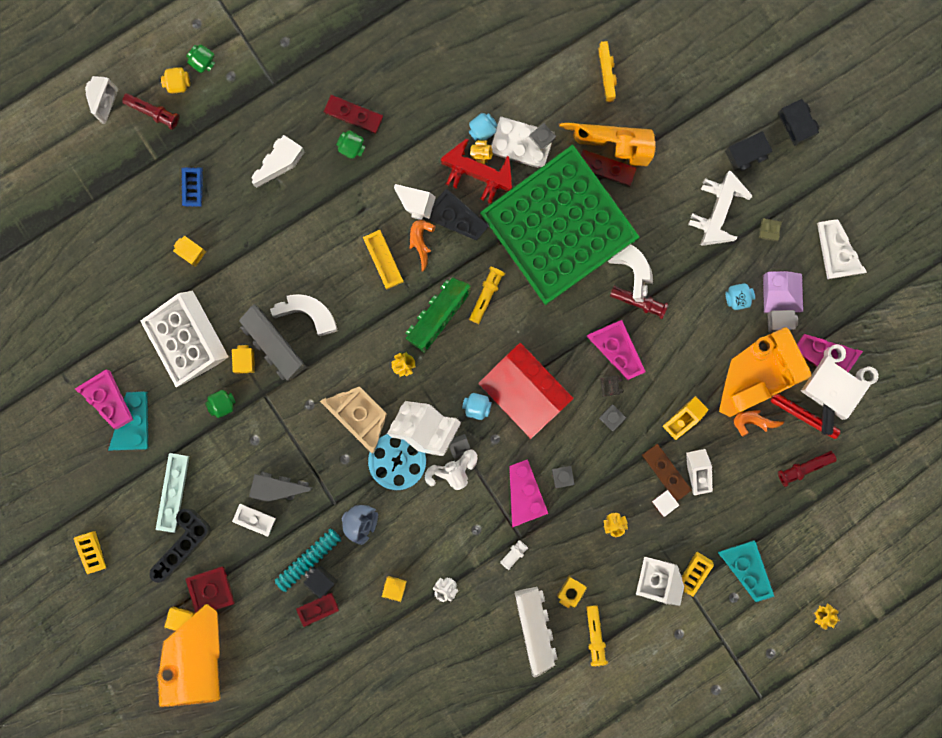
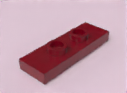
[324,95,383,134]
[581,149,636,187]

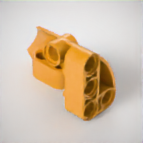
[559,123,655,166]
[719,327,811,417]
[157,604,220,707]

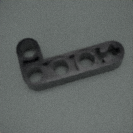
[149,508,211,583]

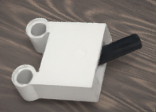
[801,345,878,435]

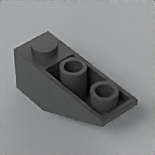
[249,471,313,501]

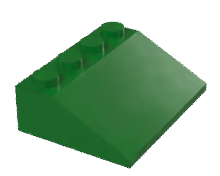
[405,277,471,354]

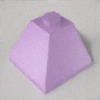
[763,271,803,313]

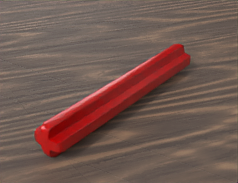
[771,393,841,439]

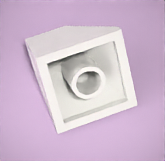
[86,76,118,124]
[636,557,684,606]

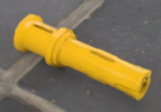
[469,266,506,324]
[587,605,608,666]

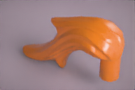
[410,219,436,272]
[734,410,784,437]

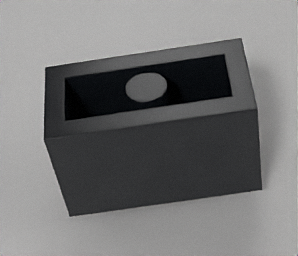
[778,99,819,146]
[725,131,773,171]
[303,565,338,599]

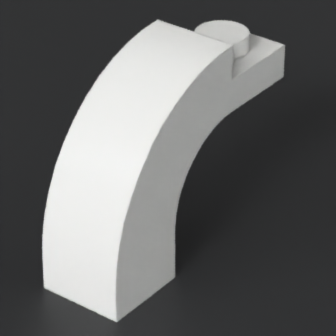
[608,245,653,302]
[270,294,338,336]

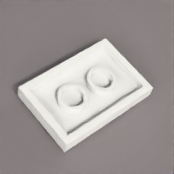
[492,116,555,168]

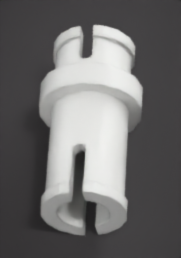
[500,540,528,570]

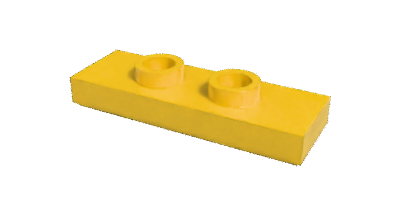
[599,41,617,102]
[363,230,404,290]

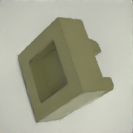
[759,218,782,241]

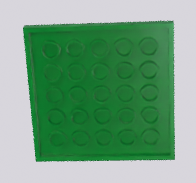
[480,145,640,305]

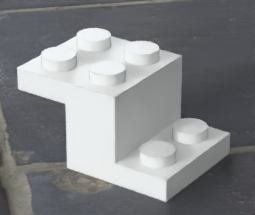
[387,401,461,456]

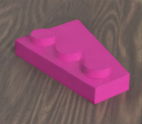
[587,320,645,380]
[797,334,863,372]
[75,369,133,429]
[509,459,548,527]

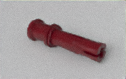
[122,93,180,130]
[610,285,668,319]
[778,451,837,487]

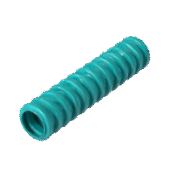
[274,528,342,592]

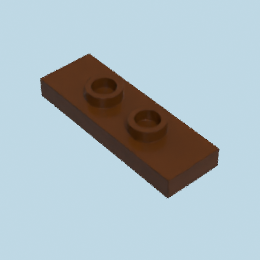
[642,444,692,502]

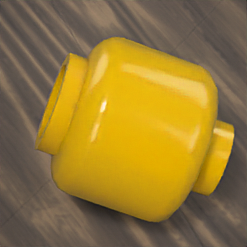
[161,67,190,93]

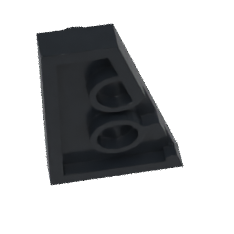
[423,188,490,241]

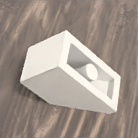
[394,184,436,220]
[686,449,713,495]

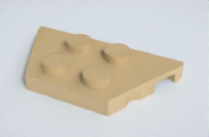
[320,387,387,454]

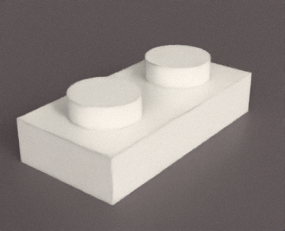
[232,504,276,536]

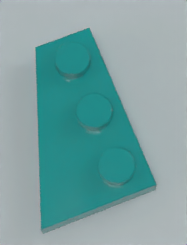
[108,391,148,451]
[718,540,774,602]

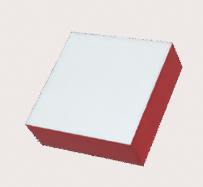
[651,490,679,517]

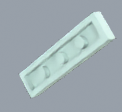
[156,453,190,533]

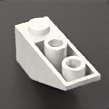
[252,135,305,187]

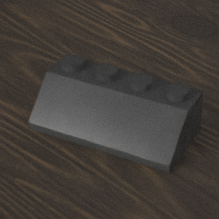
[239,304,307,382]

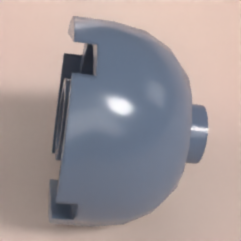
[342,505,378,545]

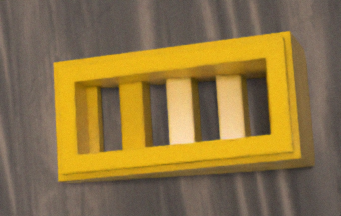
[74,531,106,574]
[681,552,714,597]

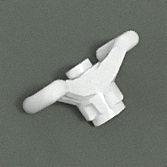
[425,449,478,490]

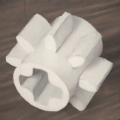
[433,578,458,602]

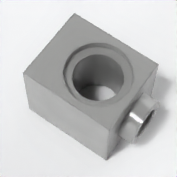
[768,310,798,332]

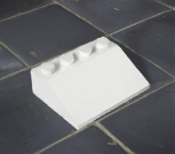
[141,291,228,387]
[515,587,557,676]

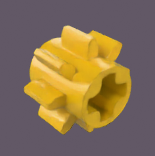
[470,140,493,164]
[391,352,415,377]
[603,513,628,537]
[814,604,840,630]

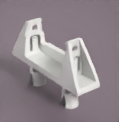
[688,171,752,245]

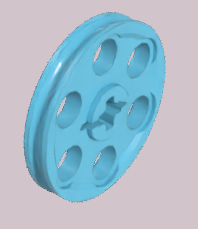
[368,434,426,490]

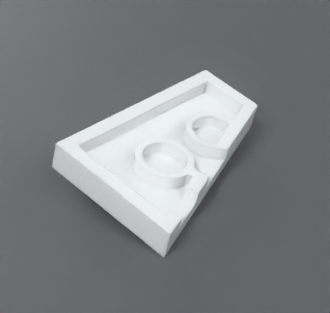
[817,219,867,279]

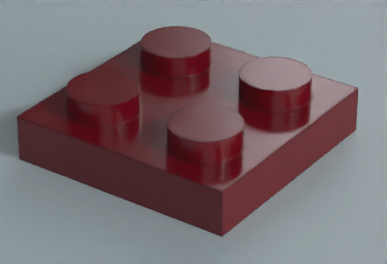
[185,566,235,613]

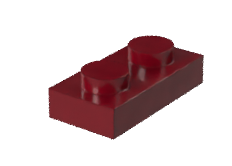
[296,593,340,627]

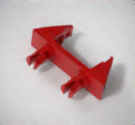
[441,139,512,204]

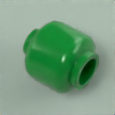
[186,44,215,73]
[336,130,365,159]
[205,390,236,418]

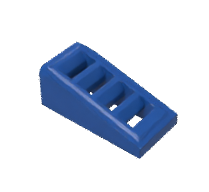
[182,167,203,206]

